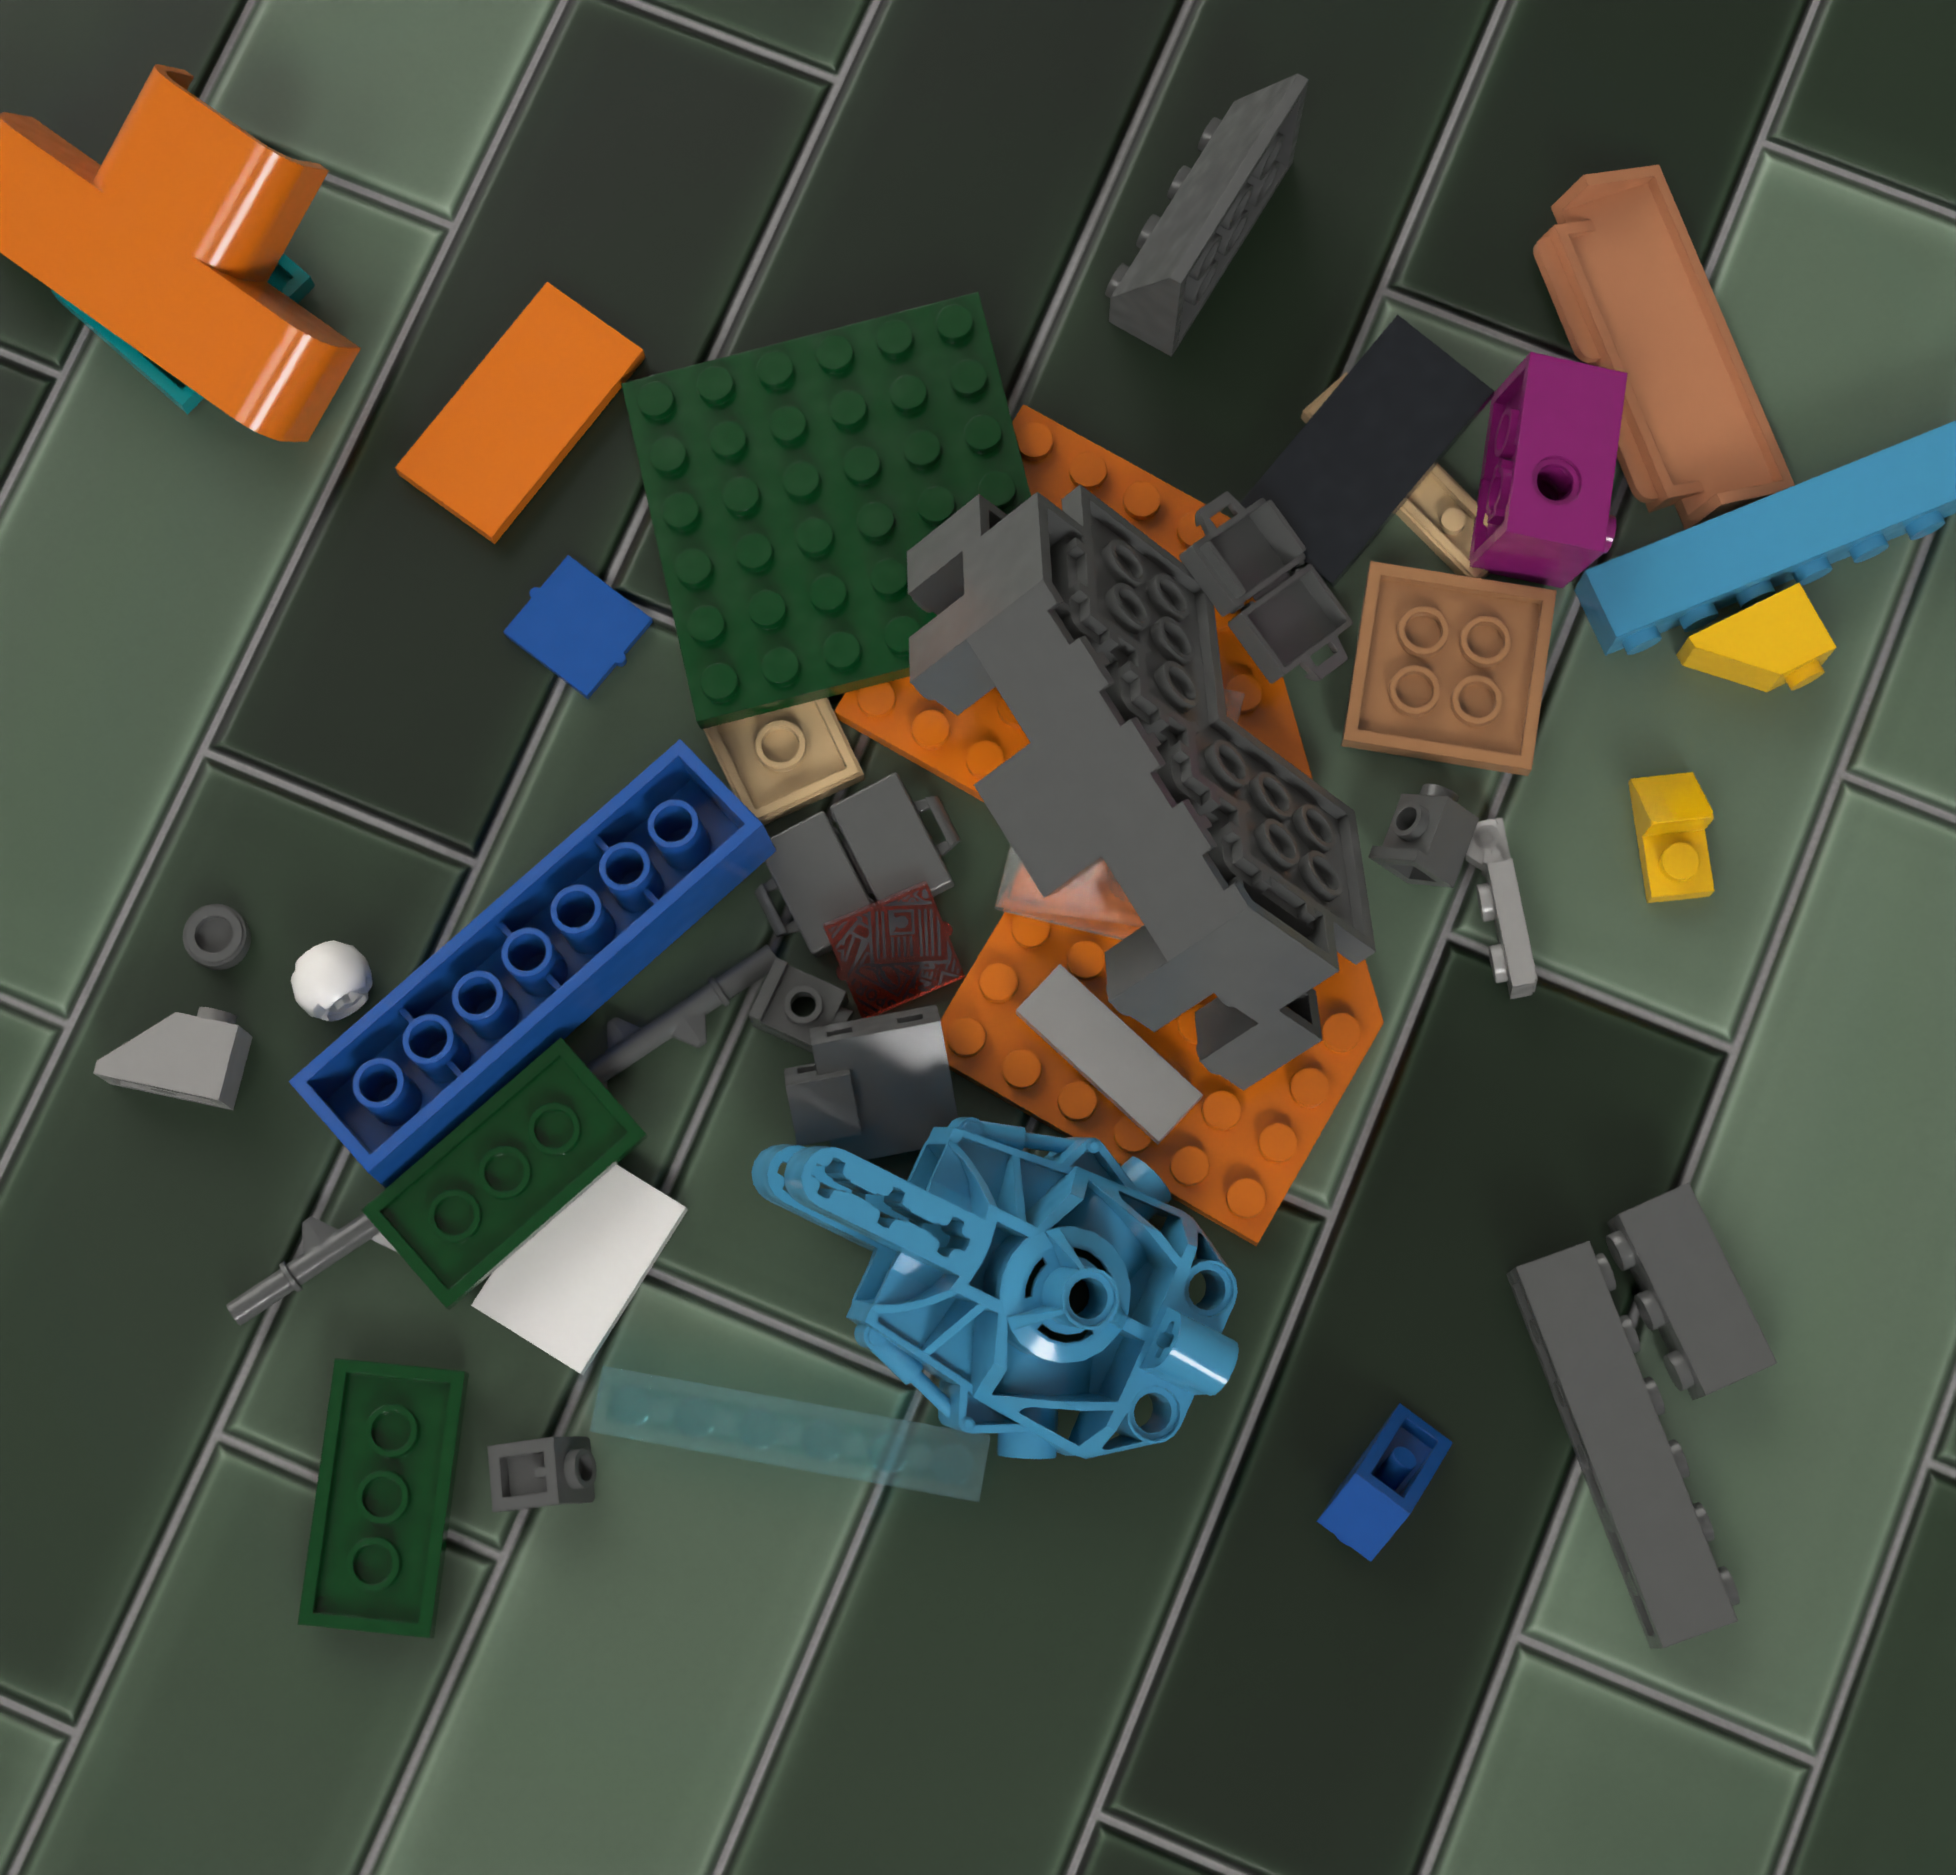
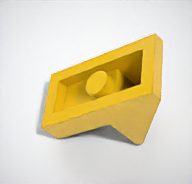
[1628,772,1715,903]

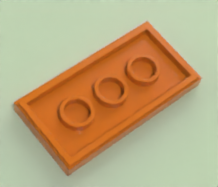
[395,282,646,544]

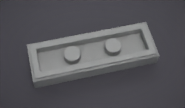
[1016,964,1203,1145]

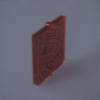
[822,881,965,1018]

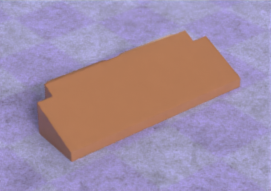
[1533,165,1795,530]

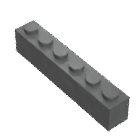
[1506,1241,1740,1649]

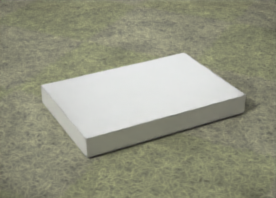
[471,1164,688,1375]

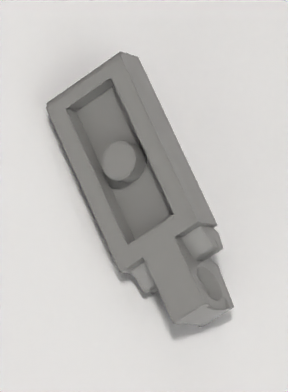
[1465,818,1538,999]

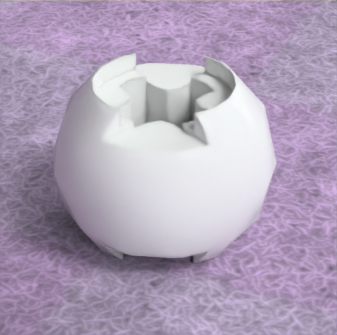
[291,940,373,1022]

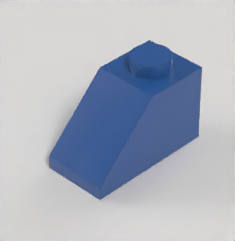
[1317,1403,1453,1562]

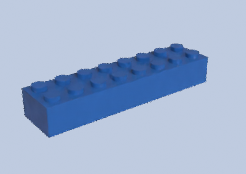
[288,739,776,1188]

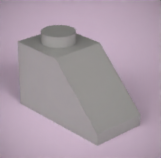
[93,1007,253,1110]

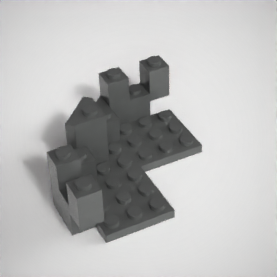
[907,485,1376,1091]

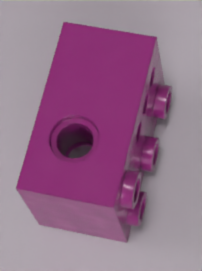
[1469,352,1628,589]

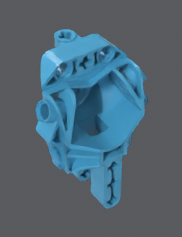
[751,1117,1239,1459]

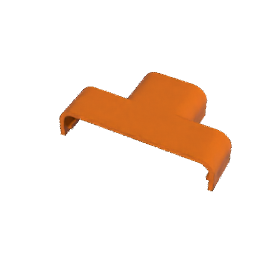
[0,64,361,442]

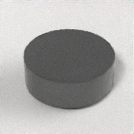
[183,904,251,970]

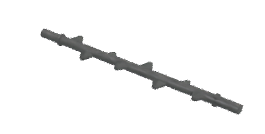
[226,944,776,1326]

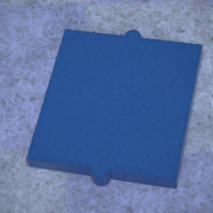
[503,555,653,699]

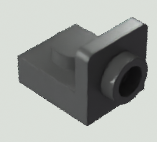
[487,1436,597,1512]

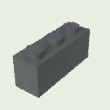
[1606,1183,1777,1400]

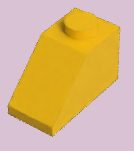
[1676,583,1837,692]

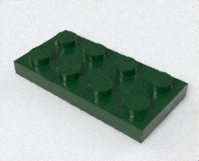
[361,1037,648,1310]
[298,1358,469,1638]

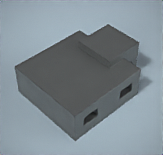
[784,1005,958,1160]

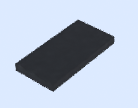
[1240,315,1494,587]

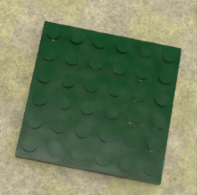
[621,292,1031,729]

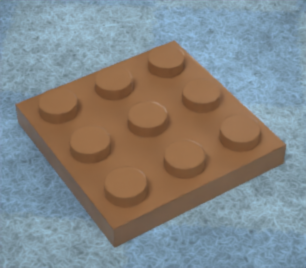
[1341,561,1557,776]

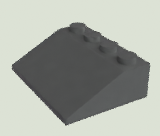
[1105,73,1309,357]

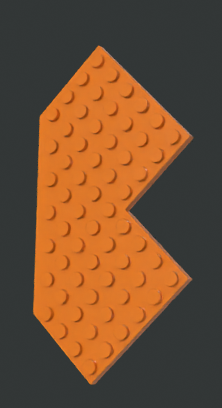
[834,404,1384,1246]

